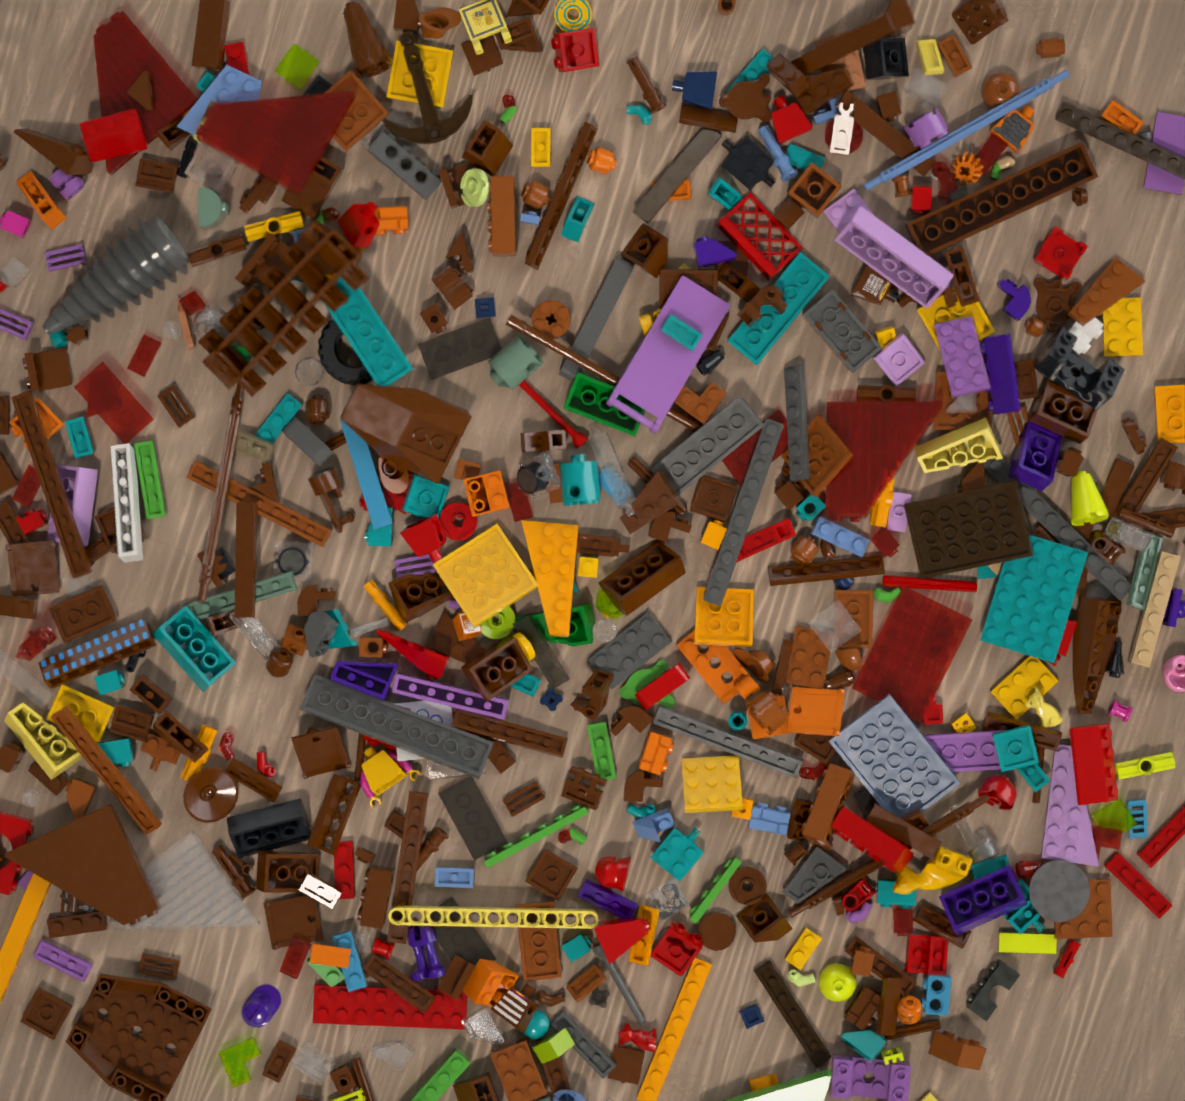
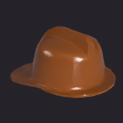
[418,8,461,39]
[377,455,409,494]
[733,648,775,683]

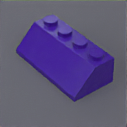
[980,334,1020,415]

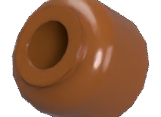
[1024,316,1045,337]

